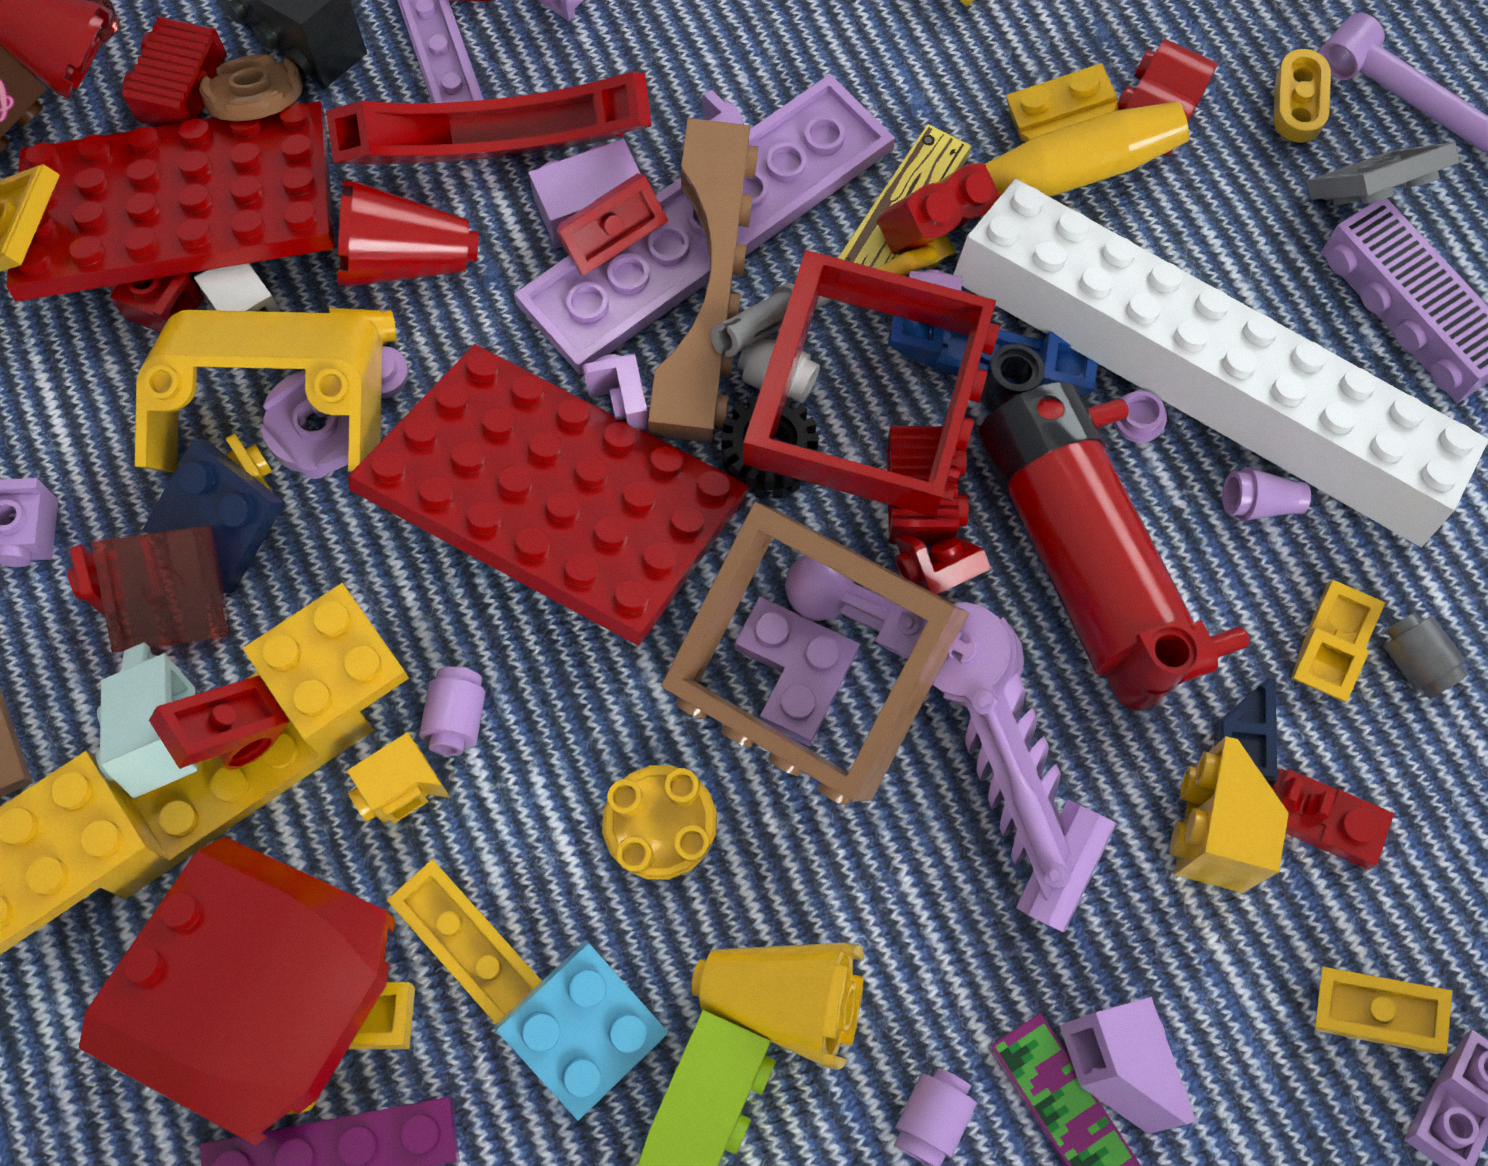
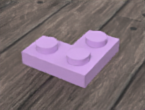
[735,596,860,746]

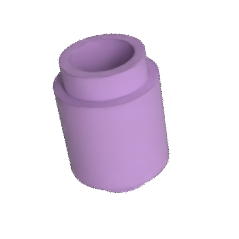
[419,667,486,756]
[894,1068,977,1166]

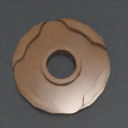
[199,54,303,121]

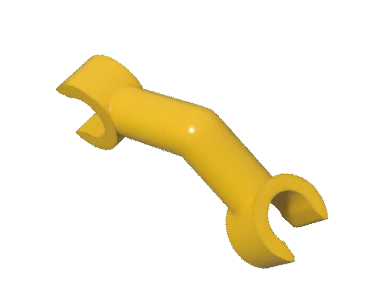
[877,235,956,276]

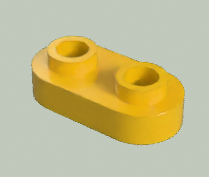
[1273,49,1331,143]

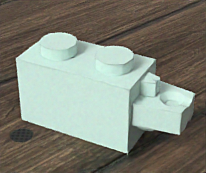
[96,642,198,798]

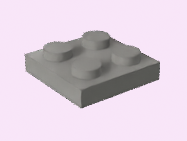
[1307,142,1460,206]

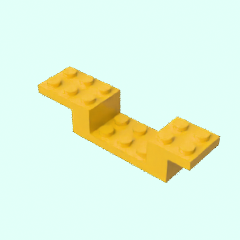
[0,583,409,955]

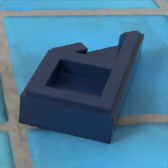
[1214,678,1277,785]

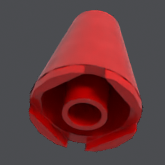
[0,0,113,100]
[337,180,479,287]

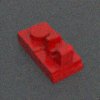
[555,173,668,276]
[1271,768,1394,870]

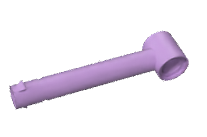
[1319,13,1488,154]

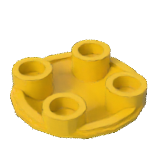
[602,765,717,880]

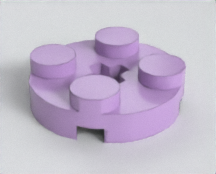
[260,371,349,479]

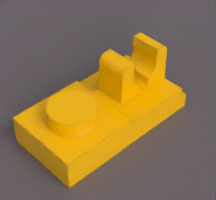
[1315,967,1453,1054]

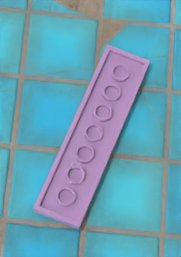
[514,74,895,375]

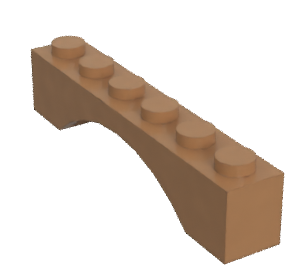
[648,118,759,443]

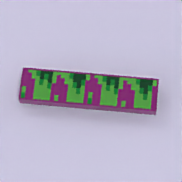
[988,1013,1141,1166]

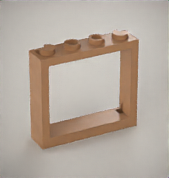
[661,502,970,805]

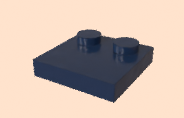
[142,439,285,594]

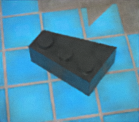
[219,0,368,89]

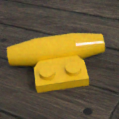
[985,63,1189,197]

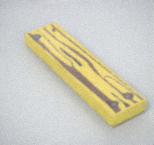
[838,124,971,268]

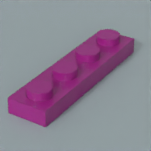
[200,1097,460,1166]

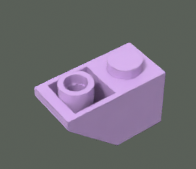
[1059,997,1196,1134]

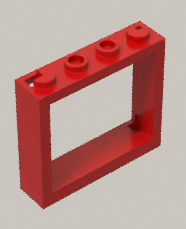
[743,250,1000,517]

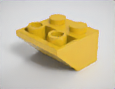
[1169,736,1289,893]

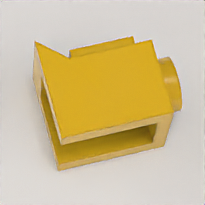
[347,732,451,824]

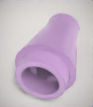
[1222,467,1311,521]

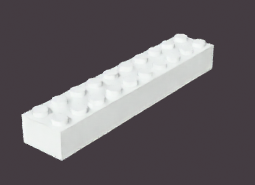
[953,178,1488,548]

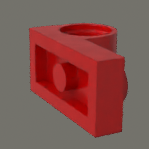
[149,675,290,770]

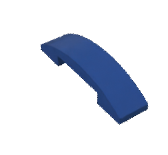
[888,316,1097,394]

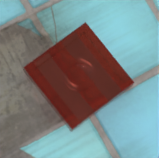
[91,524,230,653]

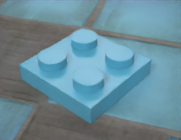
[494,940,669,1121]

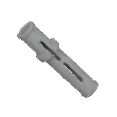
[710,283,833,357]

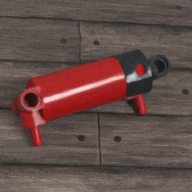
[977,344,1250,711]

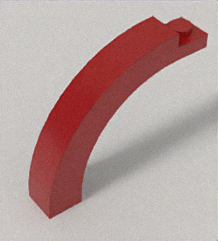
[326,72,652,165]

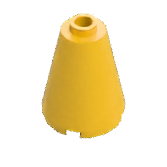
[692,942,864,1070]

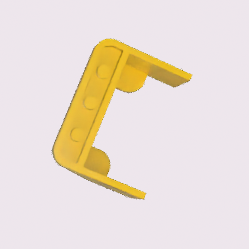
[135,310,383,473]

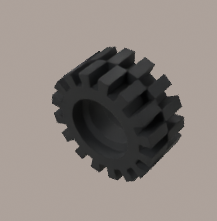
[721,395,819,499]

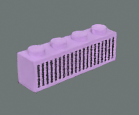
[1320,198,1488,404]

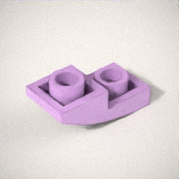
[1404,1030,1488,1166]

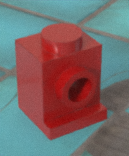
[110,273,204,333]

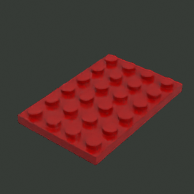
[6,101,334,302]
[348,344,749,646]

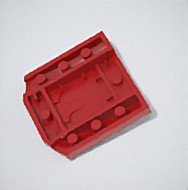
[79,836,395,1146]

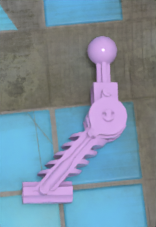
[785,555,1117,932]

